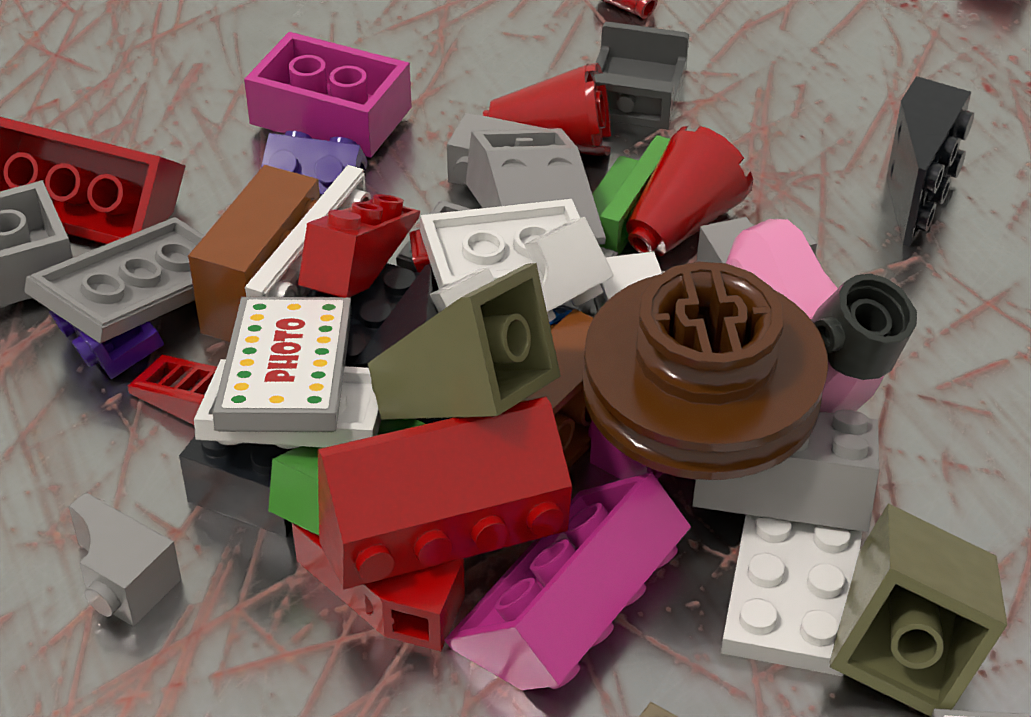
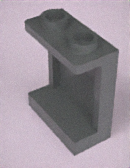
[594,22,689,130]

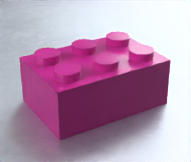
[244,32,412,158]

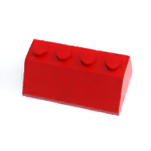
[0,117,186,244]
[318,397,572,590]

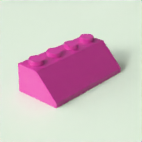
[445,472,691,690]

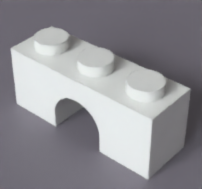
[430,217,614,322]

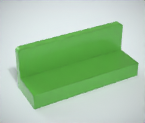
[592,135,670,256]

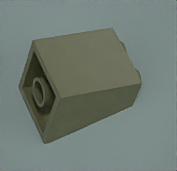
[368,263,561,419]
[830,503,1007,717]

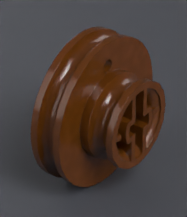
[583,261,828,480]

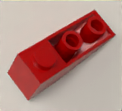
[298,194,420,298]
[292,523,465,652]

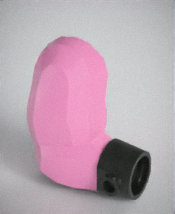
[726,219,917,413]

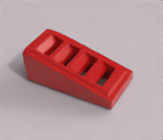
[128,354,217,425]

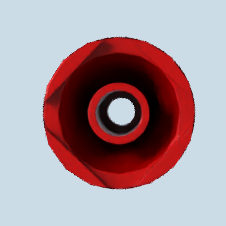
[483,63,611,157]
[626,126,753,257]

